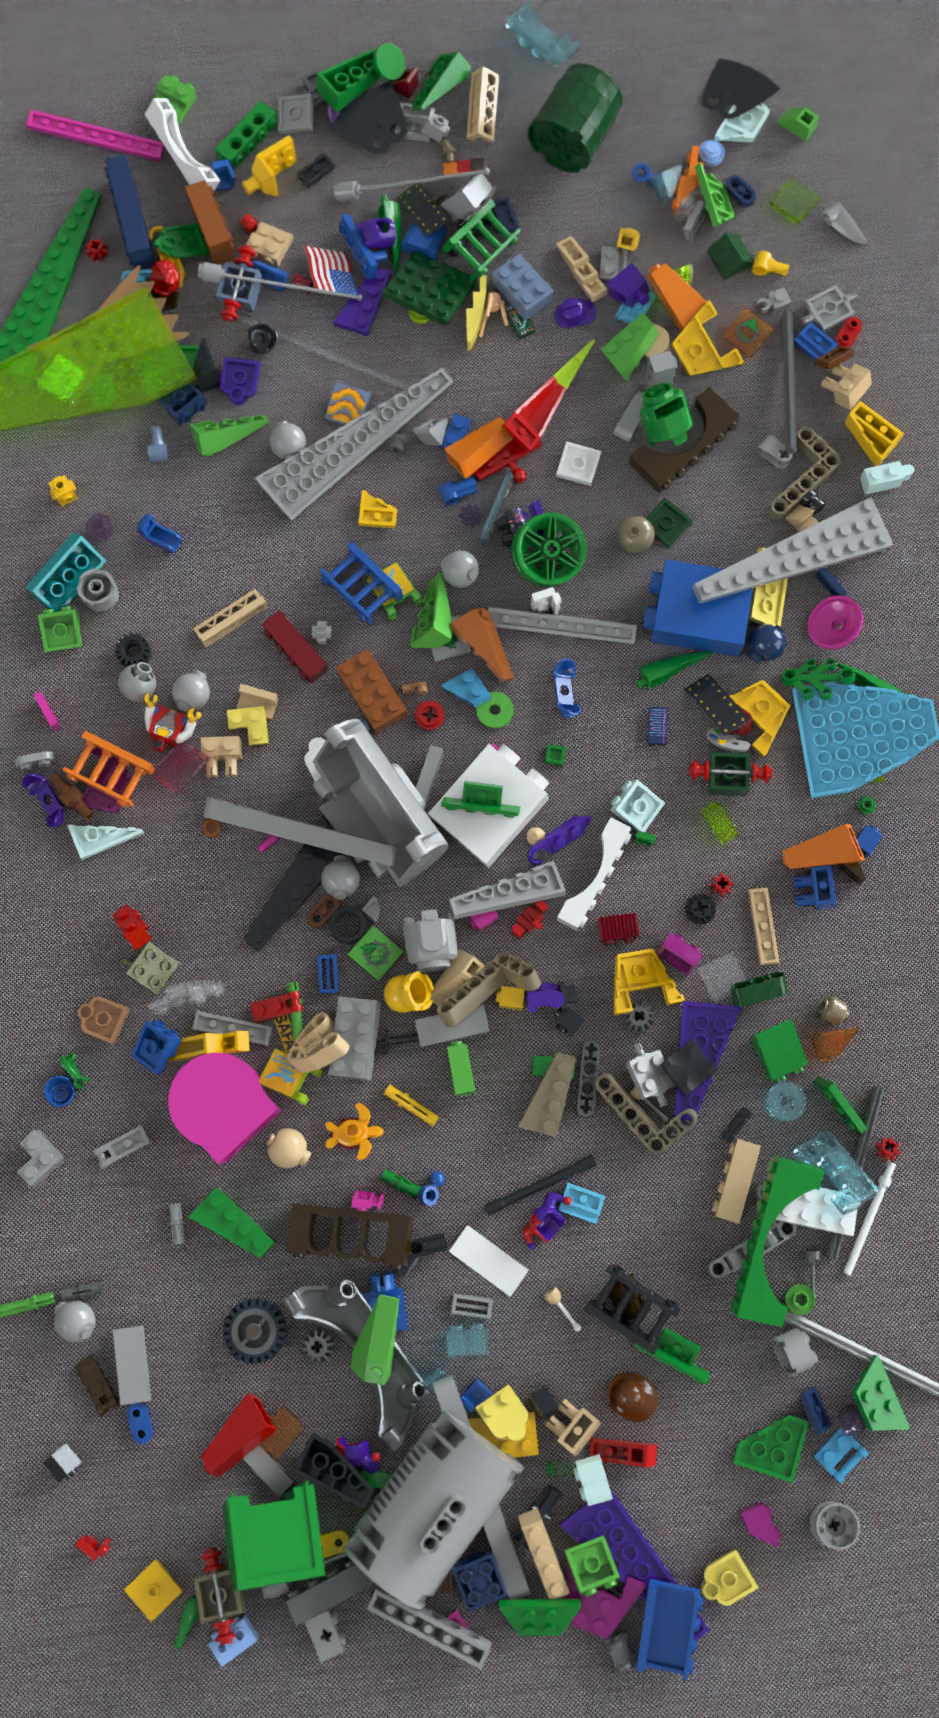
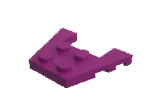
[57,748,132,814]
[567,1560,646,1640]

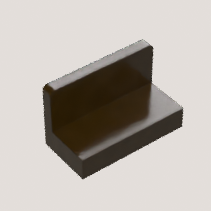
[609,1273,650,1322]

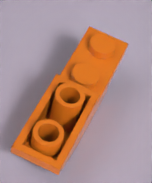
[671,145,704,217]

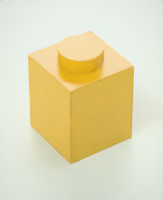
[496,986,525,1011]

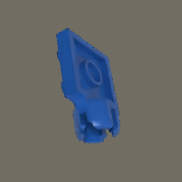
[363,1271,408,1331]

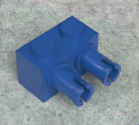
[793,865,837,910]

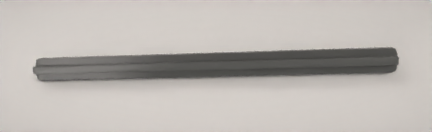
[782,310,797,454]
[826,1086,885,1260]

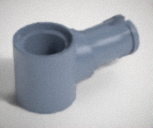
[148,426,169,462]

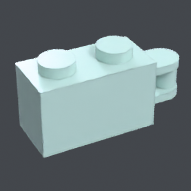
[860,461,914,495]

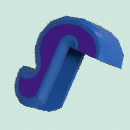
[136,514,183,554]

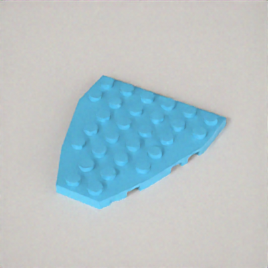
[792,682,939,799]

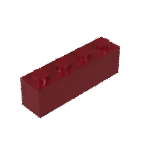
[262,610,328,684]

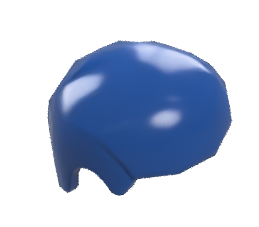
[44,1076,75,1108]

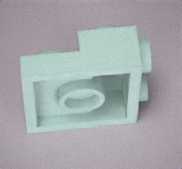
[610,779,665,832]

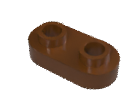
[307,894,340,929]

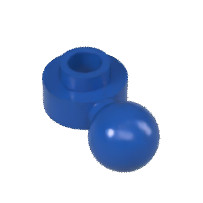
[632,163,663,187]
[418,1171,445,1206]

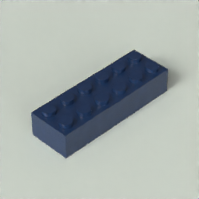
[104,154,155,270]

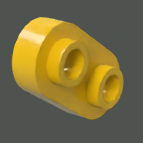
[320,1530,350,1558]

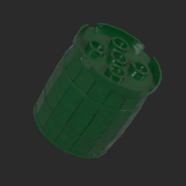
[528,63,623,173]

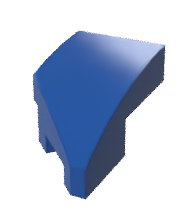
[460,1378,492,1412]

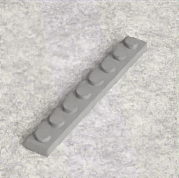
[488,606,637,644]

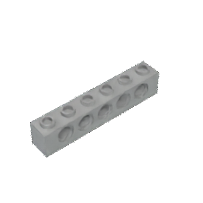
[367,1586,492,1669]

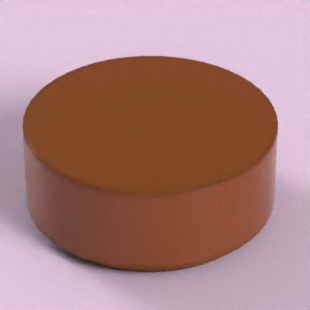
[202,819,222,838]

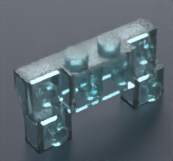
[505,1,580,67]
[793,1129,879,1216]

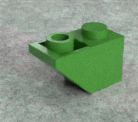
[777,107,820,142]

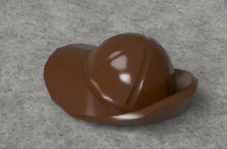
[607,1372,659,1422]

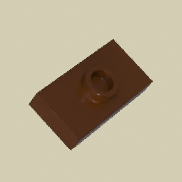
[815,345,854,370]

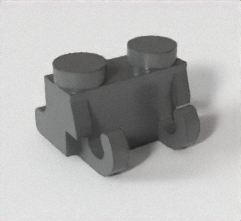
[601,1630,638,1674]

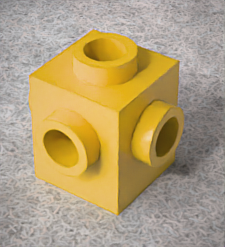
[48,475,78,507]

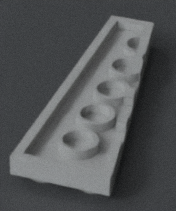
[449,861,566,919]

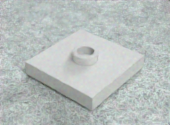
[556,441,601,486]

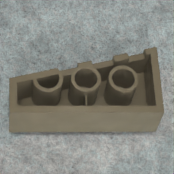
[518,1052,576,1137]

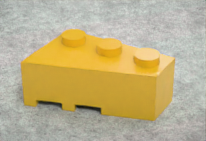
[845,401,904,467]

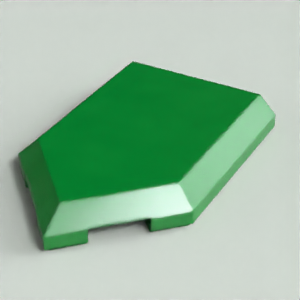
[153,223,209,259]

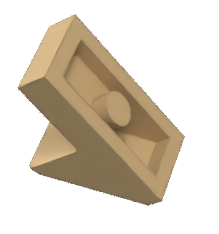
[785,505,819,532]

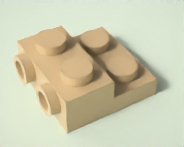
[246,222,293,267]

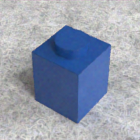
[856,825,883,858]

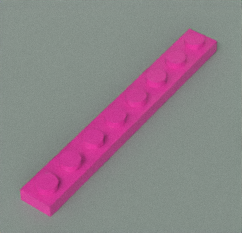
[26,110,165,162]

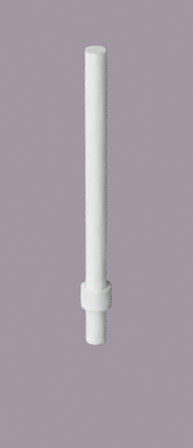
[843,1161,896,1276]

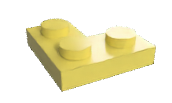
[227,706,269,746]

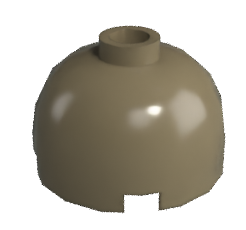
[618,516,655,554]

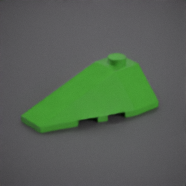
[351,1294,400,1386]

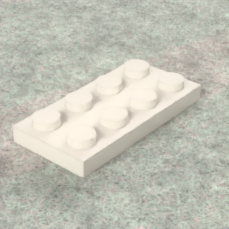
[775,1187,859,1236]

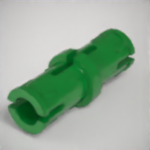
[380,1169,421,1198]

